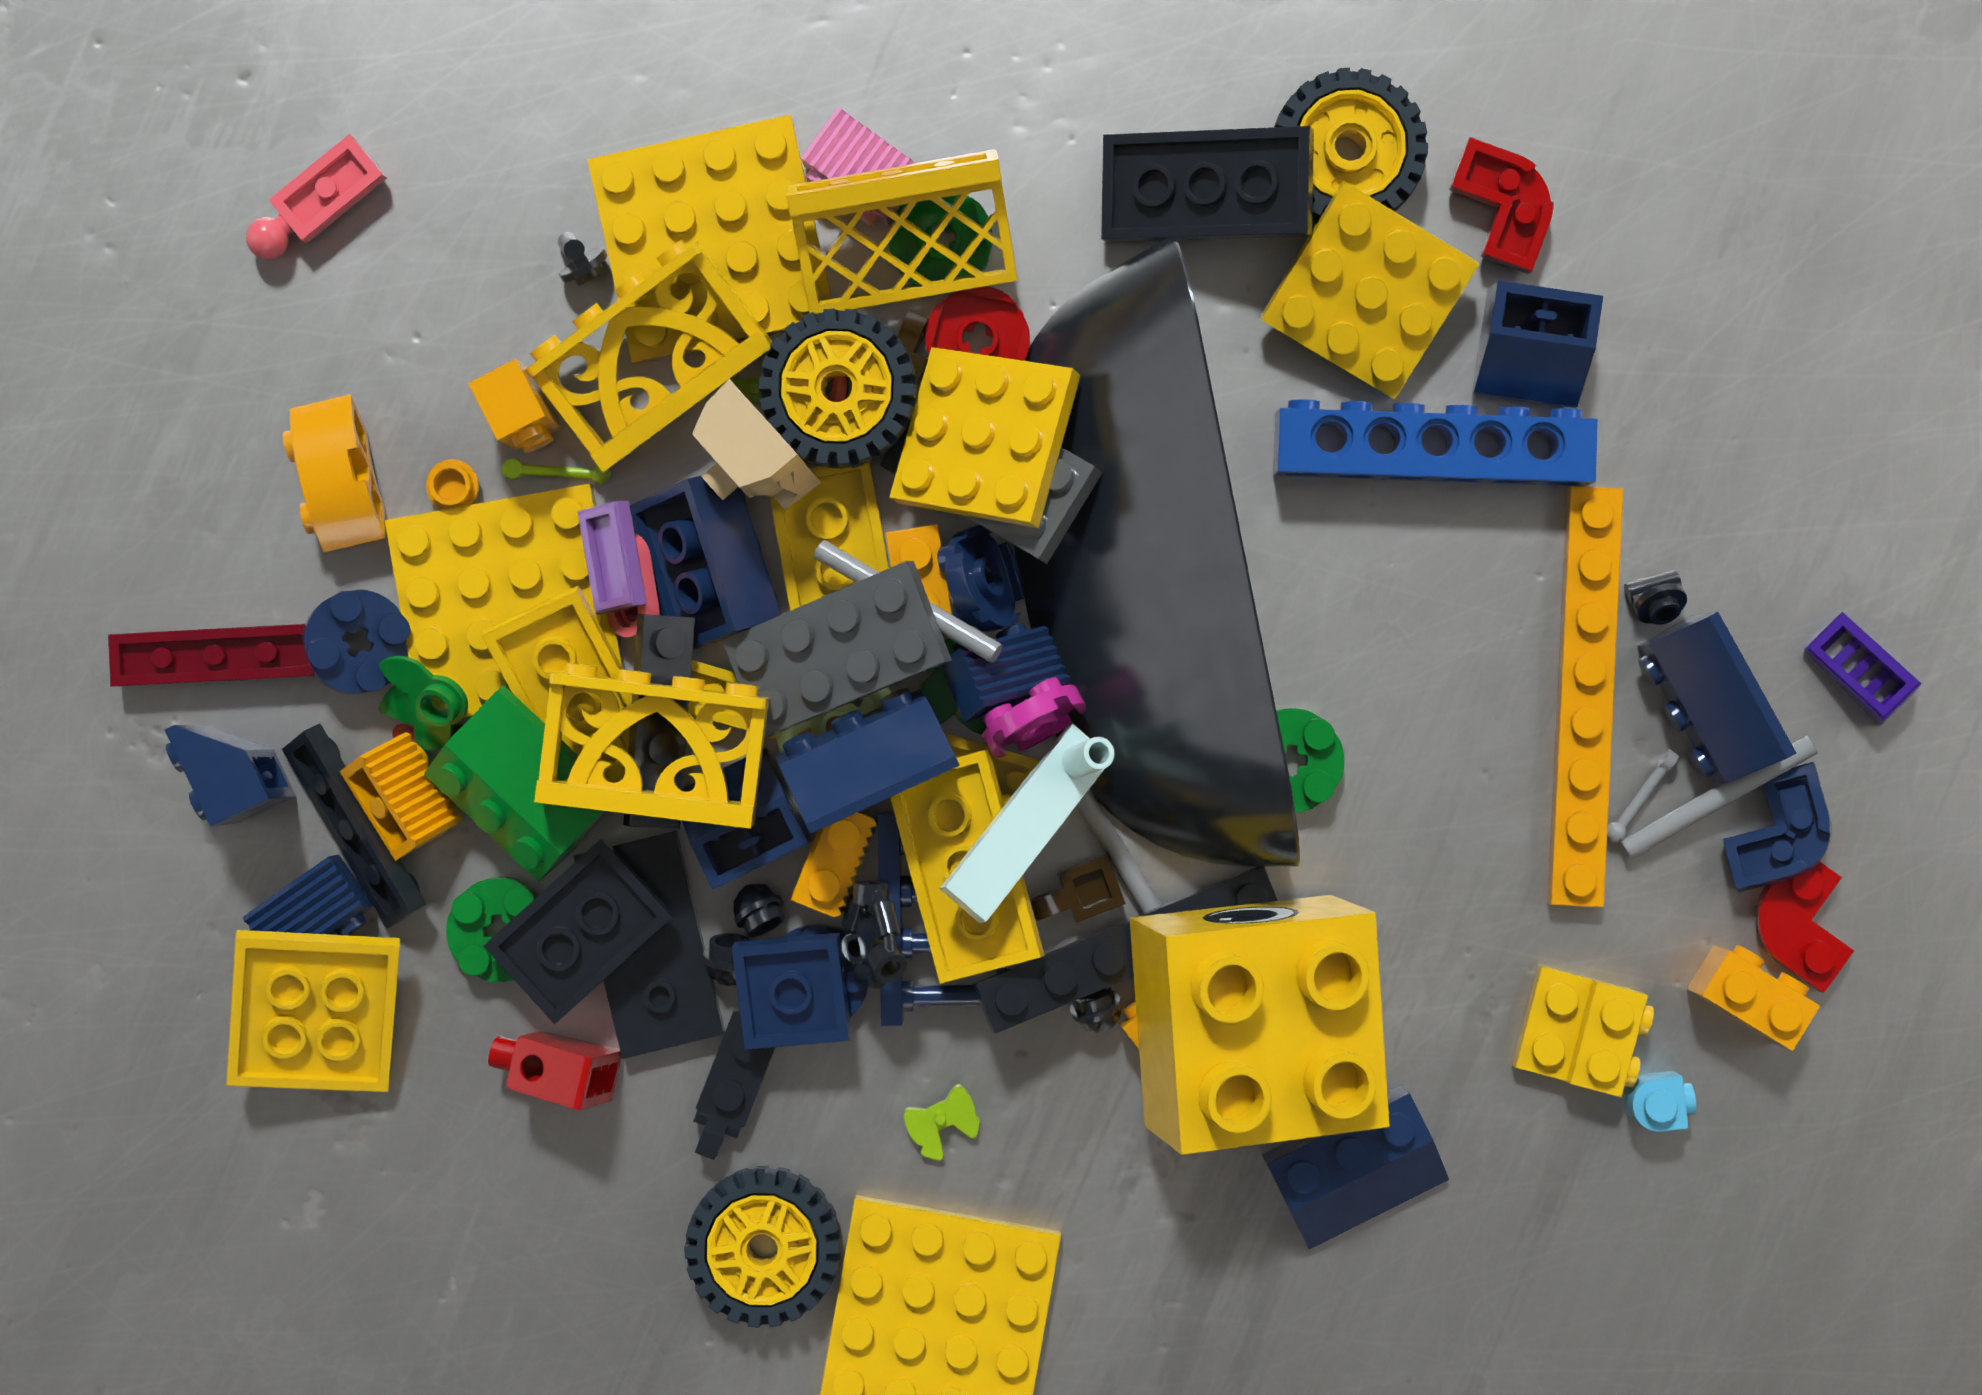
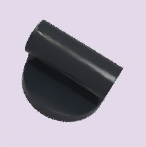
[558,232,608,286]
[1624,570,1688,625]

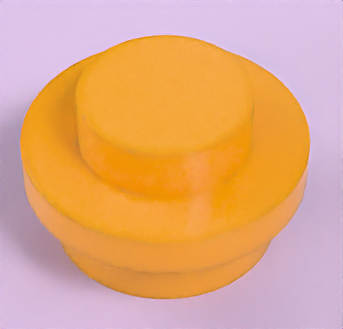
[426,459,479,510]

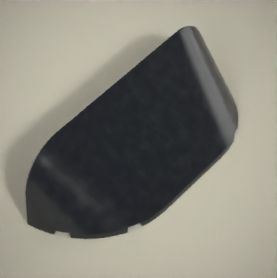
[1014,235,1300,867]

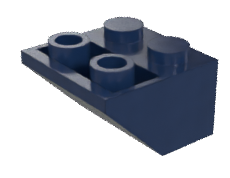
[1472,280,1603,408]
[165,725,296,827]
[682,747,813,890]

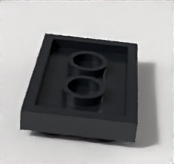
[483,838,674,1025]

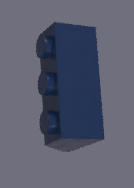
[630,476,781,650]
[1637,611,1797,783]
[775,688,960,834]
[1261,1085,1449,1250]

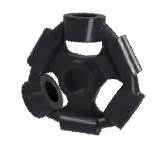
[841,881,907,989]

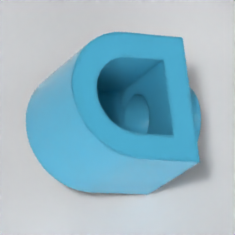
[1624,1071,1697,1132]

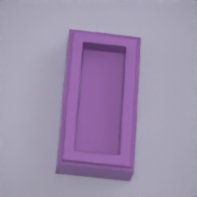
[577,501,647,614]

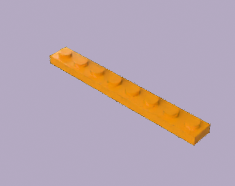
[1547,486,1624,907]

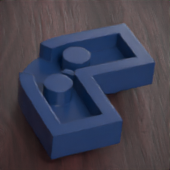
[1723,762,1832,892]

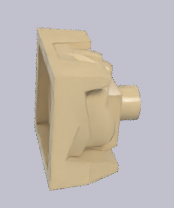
[692,379,821,510]

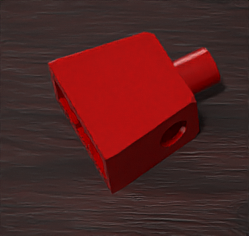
[488,1031,622,1111]

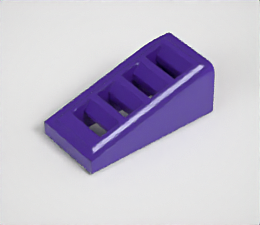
[1804,612,1922,726]

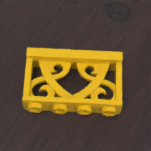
[525,240,773,472]
[534,663,769,829]

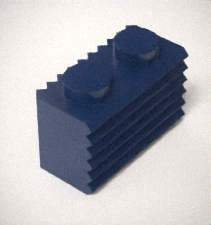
[941,623,1069,723]
[243,854,373,935]

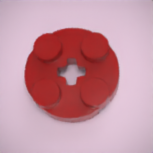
[925,286,1030,361]

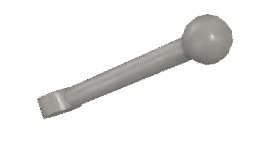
[1607,749,1679,843]

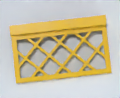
[786,149,1018,314]

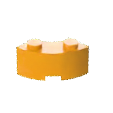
[283,394,385,553]

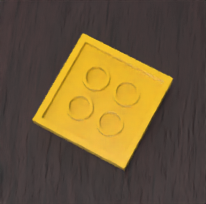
[1259,181,1480,400]
[889,347,1081,528]
[226,930,400,1092]

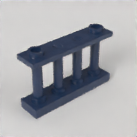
[877,812,1007,1026]

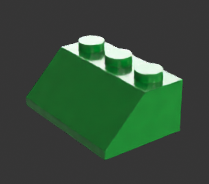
[424,685,606,882]

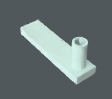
[939,724,1114,923]

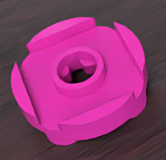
[982,677,1086,758]

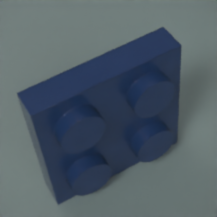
[732,933,852,1050]

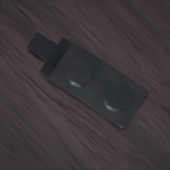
[693,1010,776,1160]

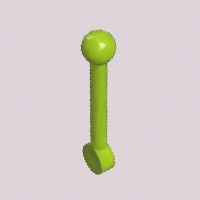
[502,458,611,484]

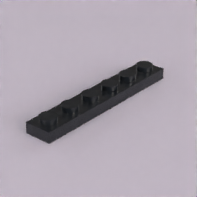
[973,867,1278,1034]

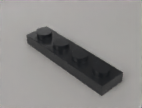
[623,614,695,829]
[282,723,426,929]

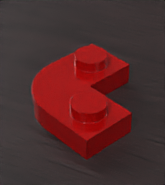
[1449,137,1554,274]
[1755,862,1854,993]

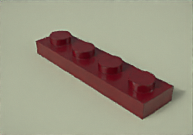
[108,624,315,687]

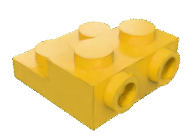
[1512,964,1654,1097]

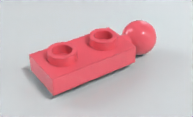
[246,134,387,259]

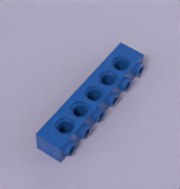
[1273,399,1598,487]

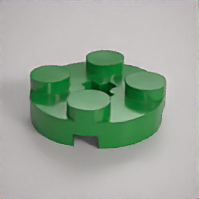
[888,195,993,285]
[1276,708,1344,813]
[446,877,540,982]

